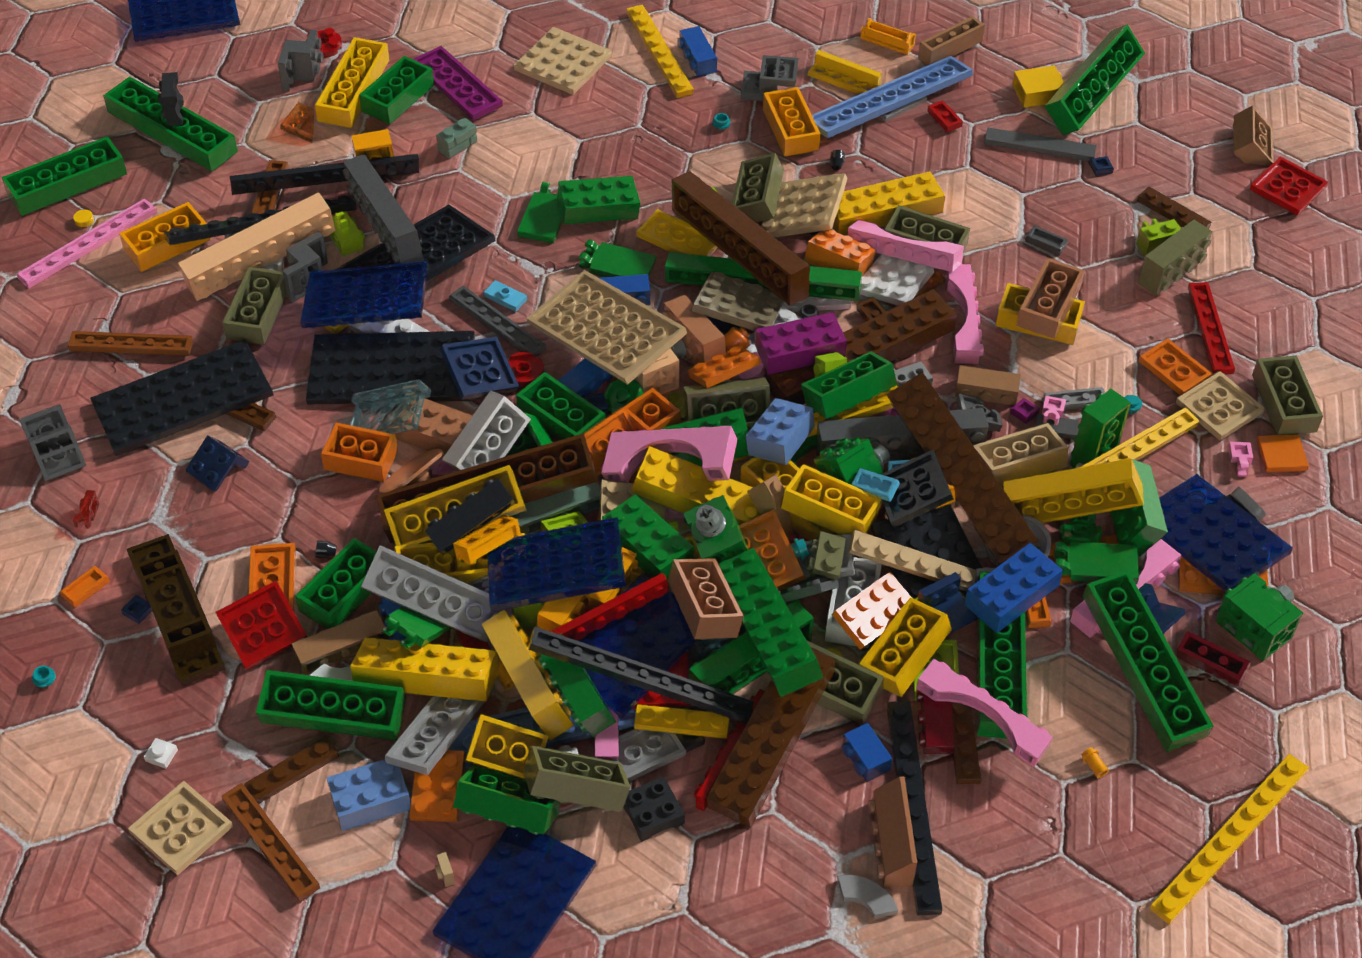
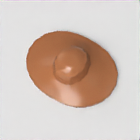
[379,449,444,494]

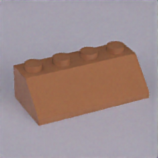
[868,776,917,888]

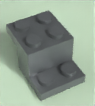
[277,30,324,91]
[741,55,799,101]
[283,231,328,303]
[19,404,86,481]

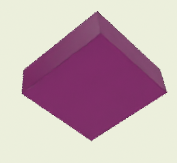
[1010,398,1040,424]

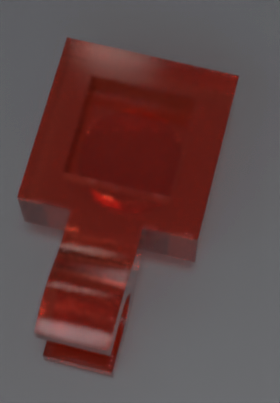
[73,490,100,529]

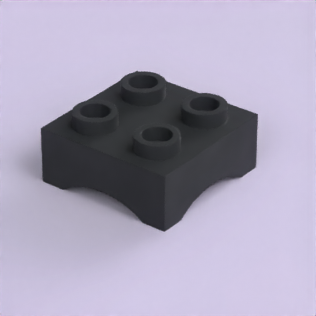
[158,72,184,126]
[623,777,685,842]

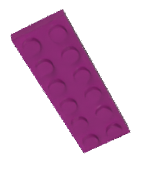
[413,46,503,121]

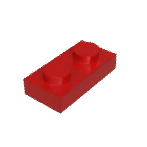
[927,100,963,132]

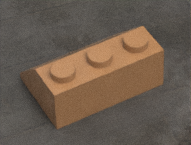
[1232,105,1273,166]

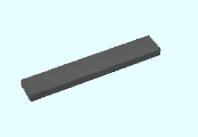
[984,127,1096,161]
[449,286,546,357]

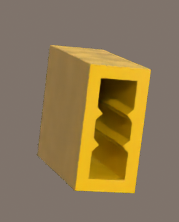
[1012,65,1064,108]

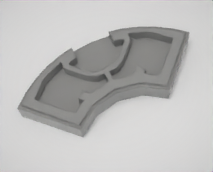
[837,875,898,919]

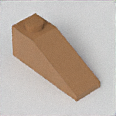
[747,475,793,538]

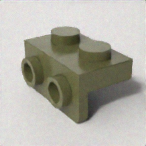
[806,531,846,580]

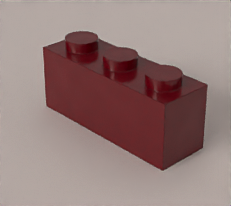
[1177,631,1250,688]
[916,690,954,754]

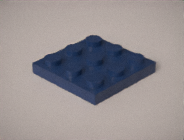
[440,337,519,400]

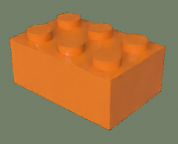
[804,229,876,276]
[321,422,398,482]

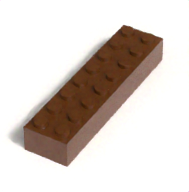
[706,648,835,828]

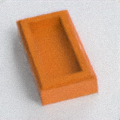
[60,566,110,608]

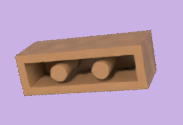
[955,365,1021,405]

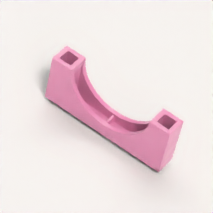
[601,426,737,483]

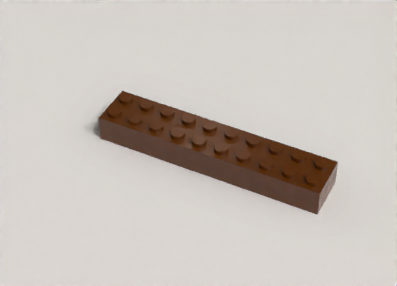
[672,171,810,306]
[765,289,957,405]
[887,372,1041,565]
[376,433,598,543]

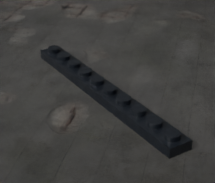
[229,154,419,195]
[164,196,357,245]
[528,627,754,724]
[887,701,942,915]

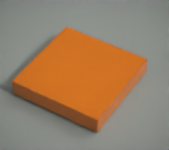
[1256,434,1309,472]

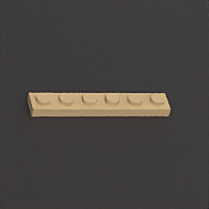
[848,530,977,592]

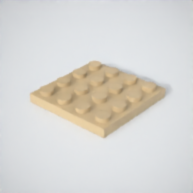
[514,27,612,95]
[761,173,848,237]

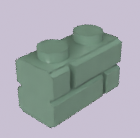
[436,118,477,159]

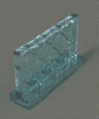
[351,379,431,434]

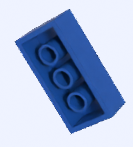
[964,543,1063,633]

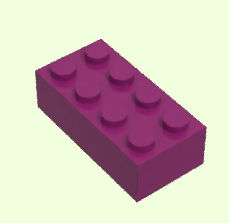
[755,312,847,375]

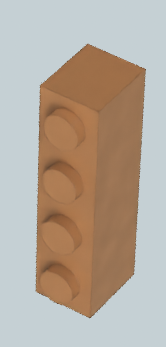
[918,16,985,66]
[292,610,389,675]

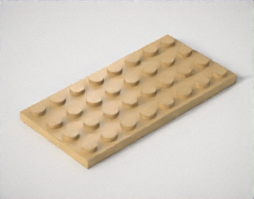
[526,270,687,385]

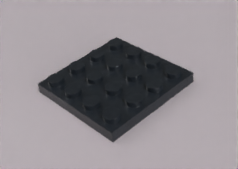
[870,504,982,599]

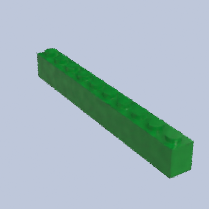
[665,252,862,302]

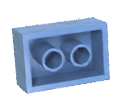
[746,398,815,465]
[326,759,411,831]

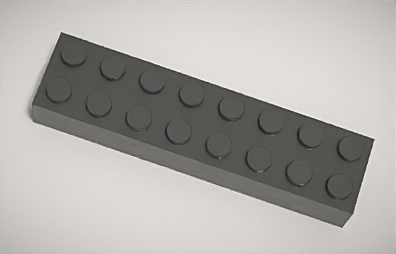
[342,154,424,270]
[815,408,989,461]

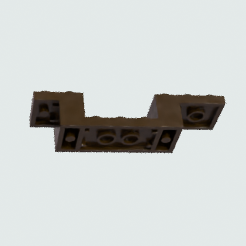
[126,534,225,686]

